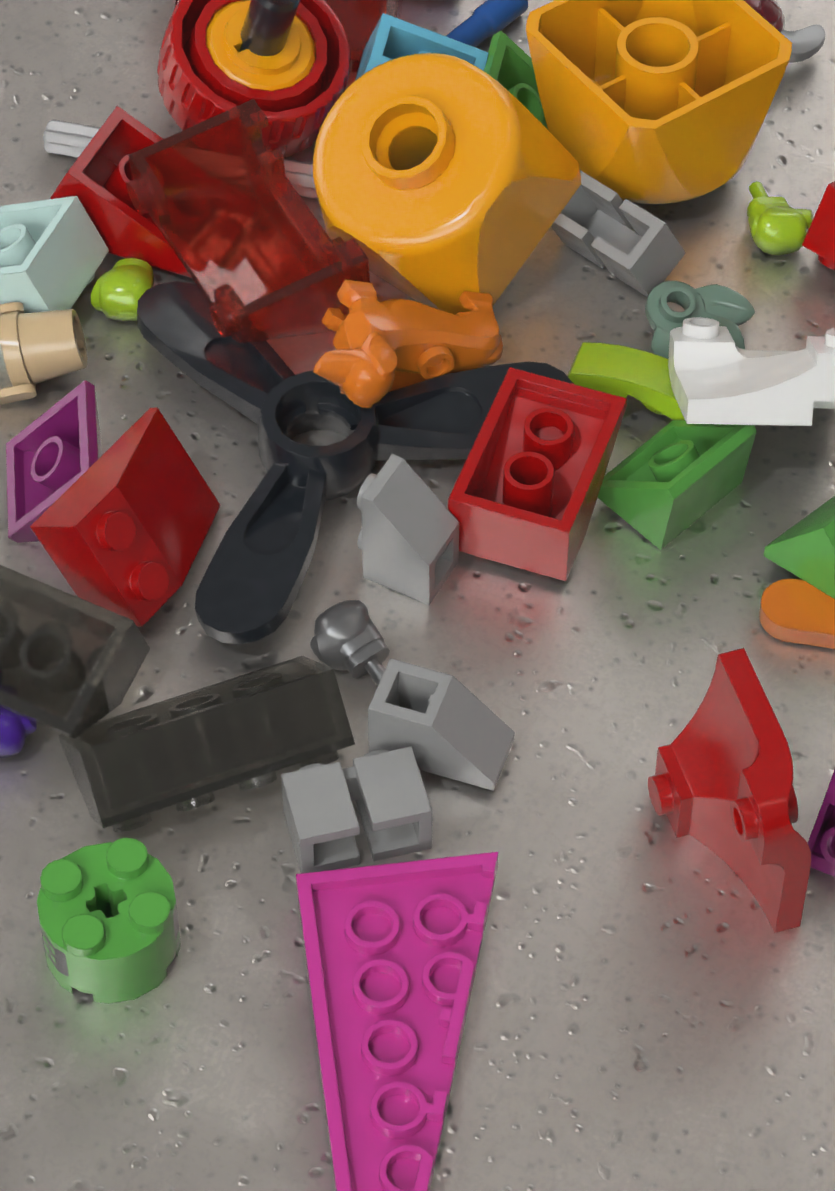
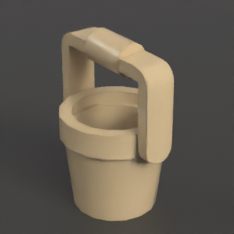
[0,302,88,405]

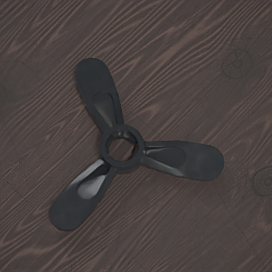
[137,281,574,645]

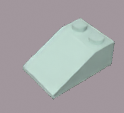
[0,196,109,313]

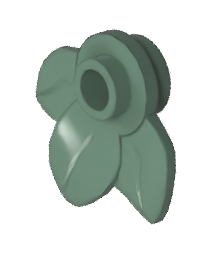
[645,281,755,359]

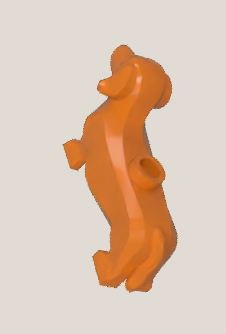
[313,280,503,408]

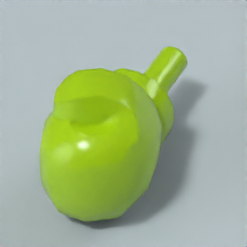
[747,181,814,255]
[91,258,154,321]

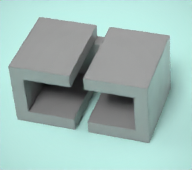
[551,170,686,297]
[281,746,432,873]

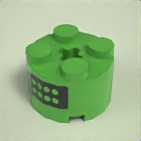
[37,838,181,1004]

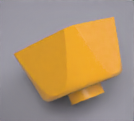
[526,0,792,204]
[313,53,581,315]

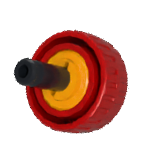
[157,0,351,159]

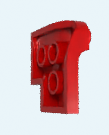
[648,648,811,933]

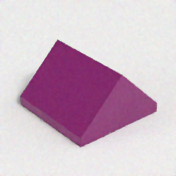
[6,380,102,543]

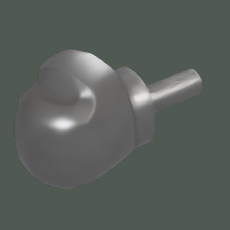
[310,600,390,685]

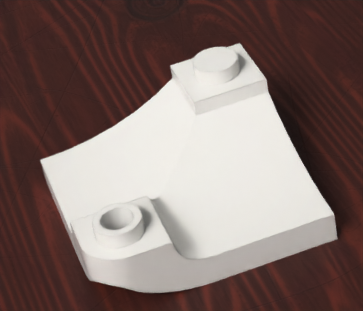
[668,317,835,426]

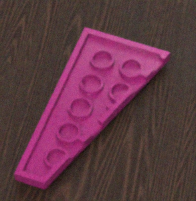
[296,852,498,1191]

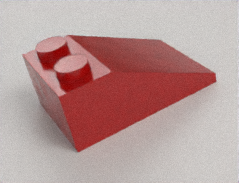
[50,106,258,283]
[448,367,627,581]
[30,407,221,627]

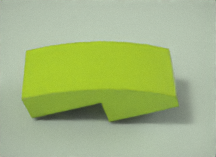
[567,342,684,420]

